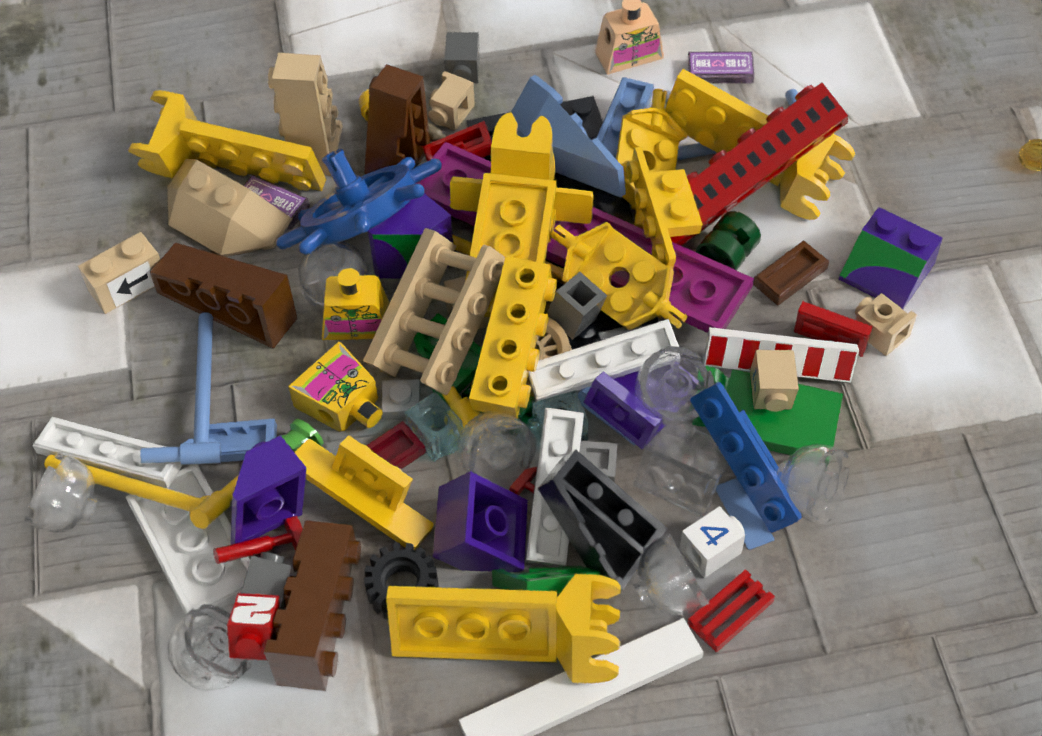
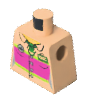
[595,0,664,75]

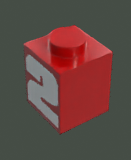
[227,593,280,660]

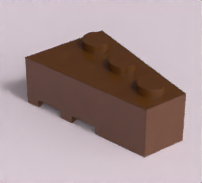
[364,64,430,175]

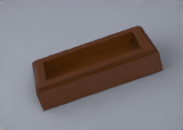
[753,240,829,306]

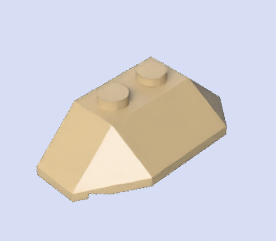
[168,159,292,257]

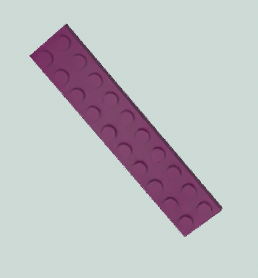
[416,142,754,333]

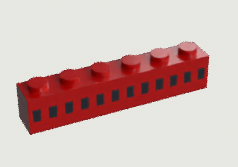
[670,82,848,246]

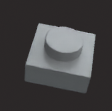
[382,379,421,420]
[579,441,618,483]

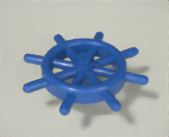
[276,148,442,255]

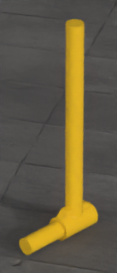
[44,454,239,529]

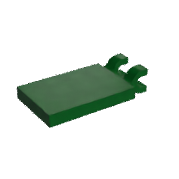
[692,366,843,464]

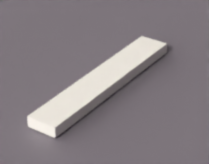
[459,618,704,736]

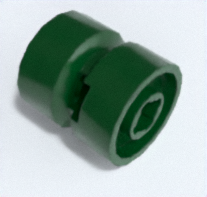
[696,211,761,270]

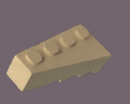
[268,53,343,176]

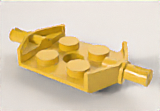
[616,89,688,229]
[550,222,687,330]

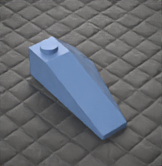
[511,75,626,197]

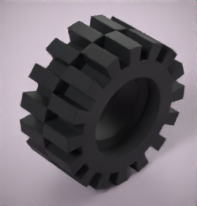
[364,543,439,620]

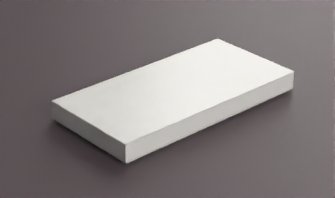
[126,464,250,625]

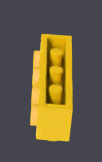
[469,256,557,419]

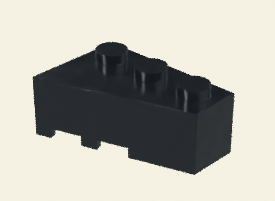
[538,450,668,591]

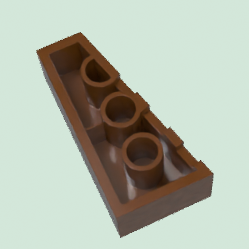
[150,242,298,349]
[264,520,361,691]

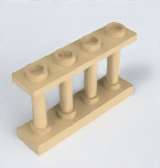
[363,228,505,395]

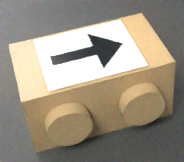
[78,232,160,314]

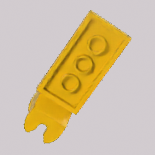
[665,69,855,220]
[128,90,326,191]
[465,112,557,317]
[386,574,621,683]

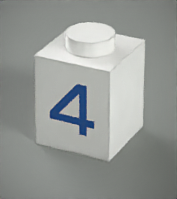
[679,506,745,579]

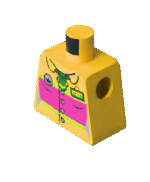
[322,268,390,340]
[288,342,383,432]

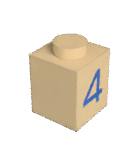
[750,350,799,412]

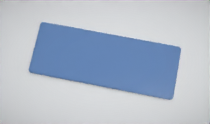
[714,478,775,550]

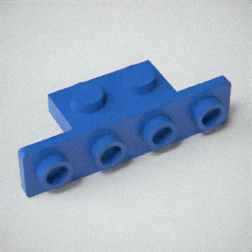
[690,382,802,533]

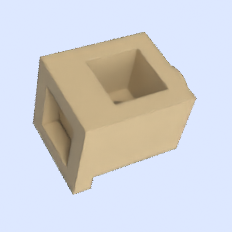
[428,71,475,131]
[855,293,917,356]

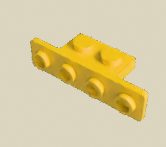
[626,147,702,269]
[450,176,593,243]
[294,435,434,550]

